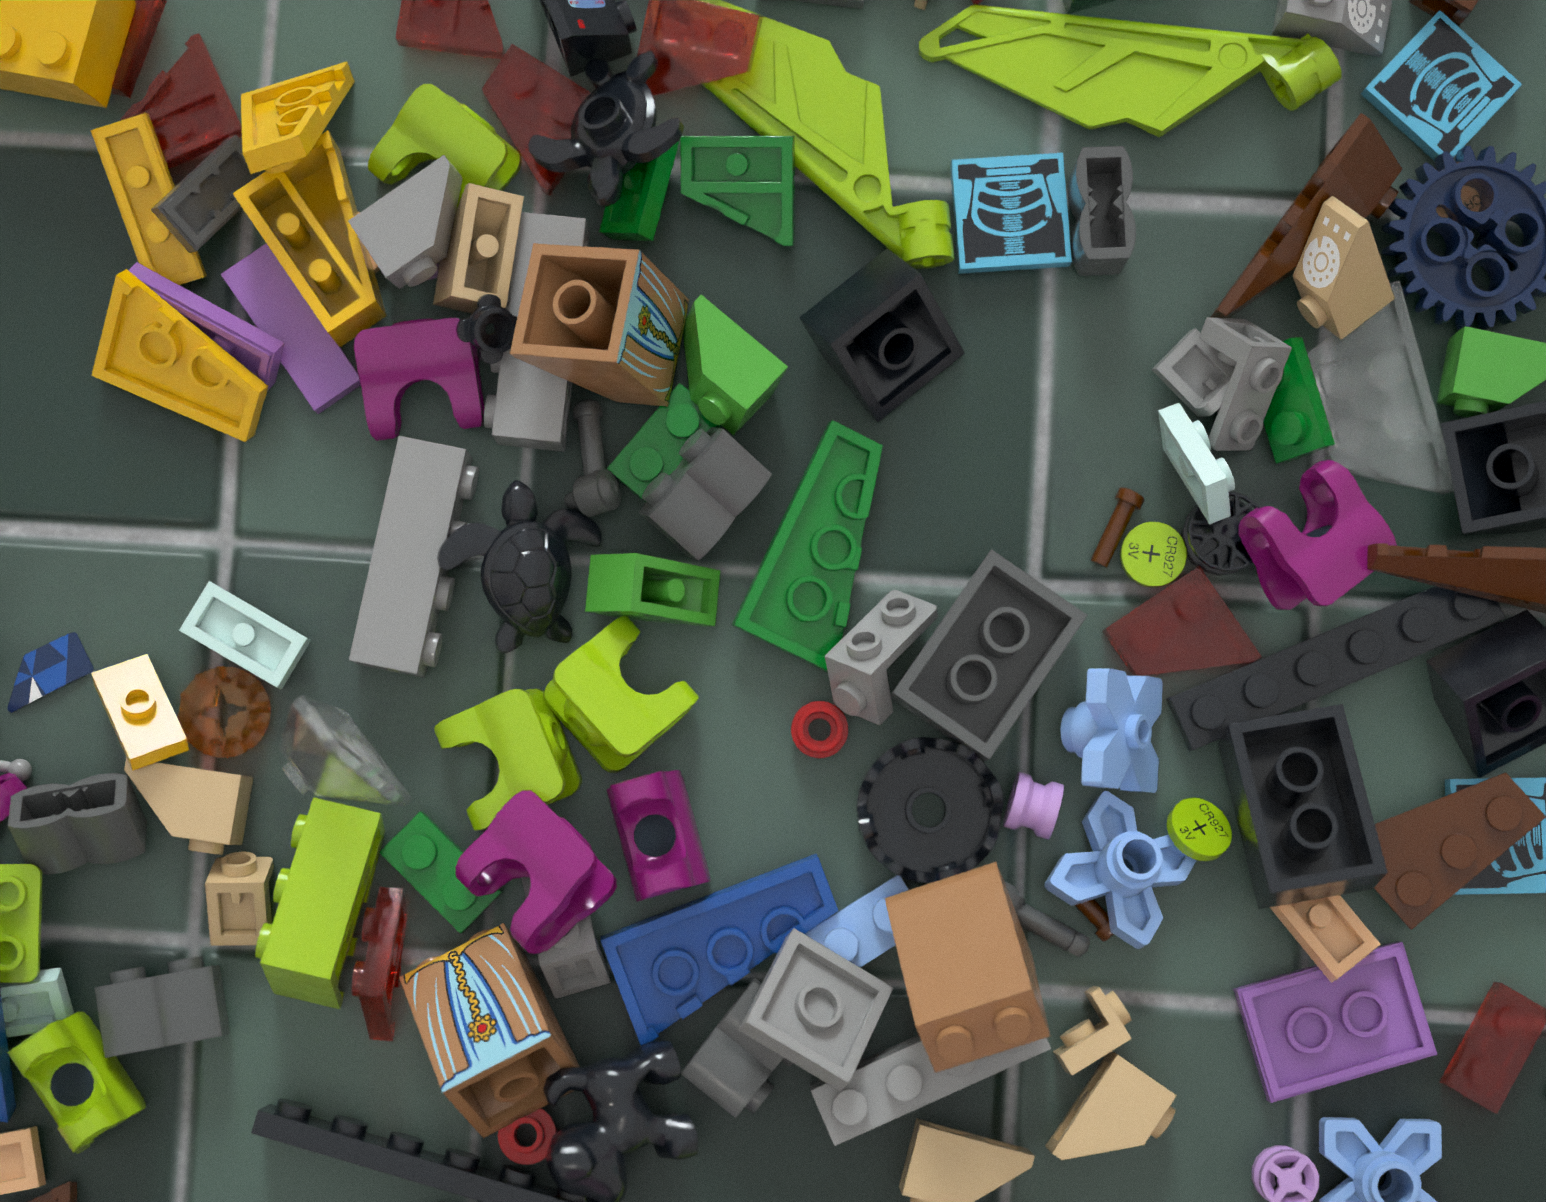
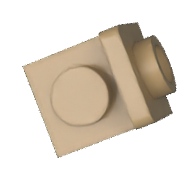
[205,852,274,946]
[1053,986,1132,1076]

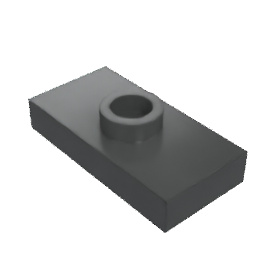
[151,134,265,253]

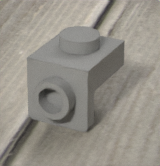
[1151,328,1234,417]

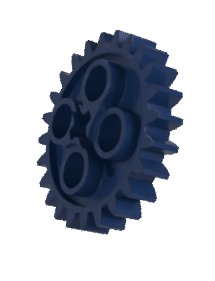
[1382,146,1546,330]

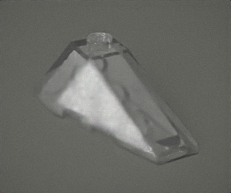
[279,695,414,807]

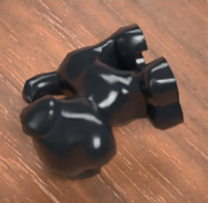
[543,1041,698,1202]

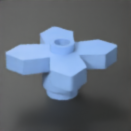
[1060,668,1163,793]
[1044,791,1197,949]
[1319,1117,1442,1202]

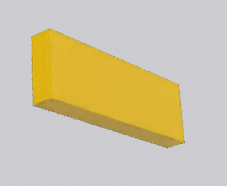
[91,113,207,285]

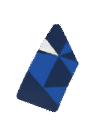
[7,632,94,713]

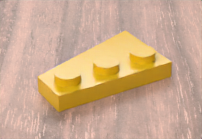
[241,61,355,174]
[91,269,268,442]

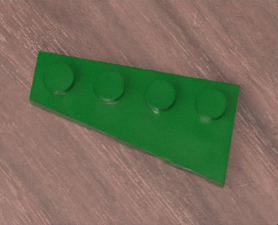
[731,420,883,673]

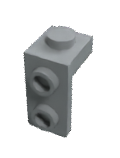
[825,590,938,726]

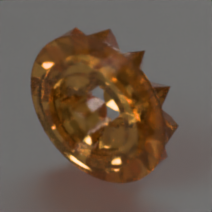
[176,666,271,758]

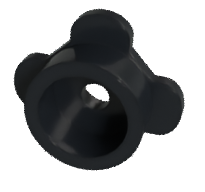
[456,294,517,364]

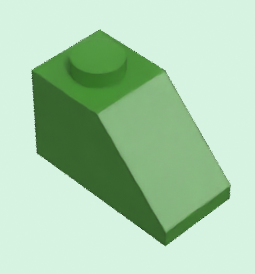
[683,295,788,435]
[1437,326,1546,418]
[585,553,720,626]

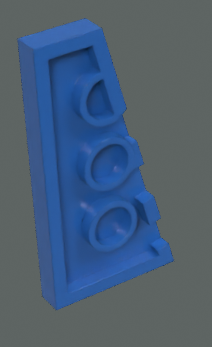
[600,854,838,1045]

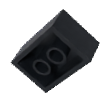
[1218,704,1388,909]

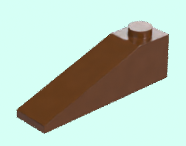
[1210,113,1402,318]

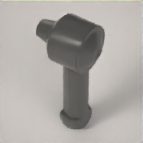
[564,399,621,517]
[1004,881,1090,957]

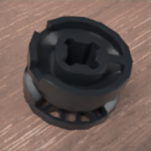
[1181,491,1260,576]

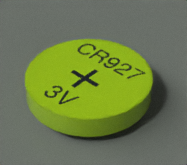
[1120,522,1187,588]
[1167,798,1232,861]

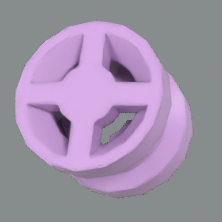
[1003,772,1064,840]
[1251,1145,1319,1202]

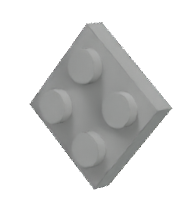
[739,928,893,1091]

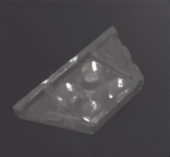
[1308,280,1454,495]

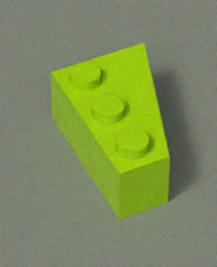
[255,797,385,1010]

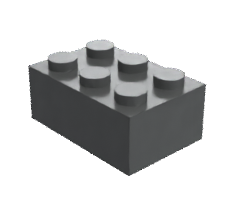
[891,549,1088,762]

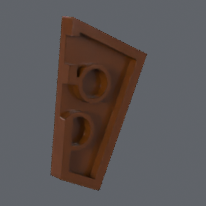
[1374,772,1546,930]

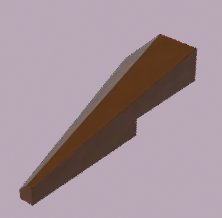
[1367,543,1546,614]

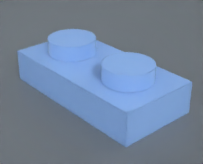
[805,875,908,967]

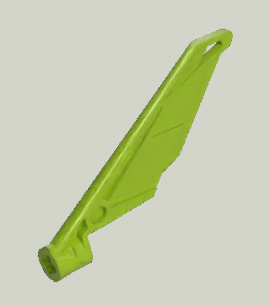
[652,0,955,269]
[919,4,1342,138]

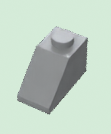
[348,155,463,289]

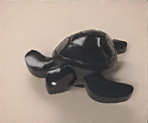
[528,51,684,207]
[437,480,602,653]

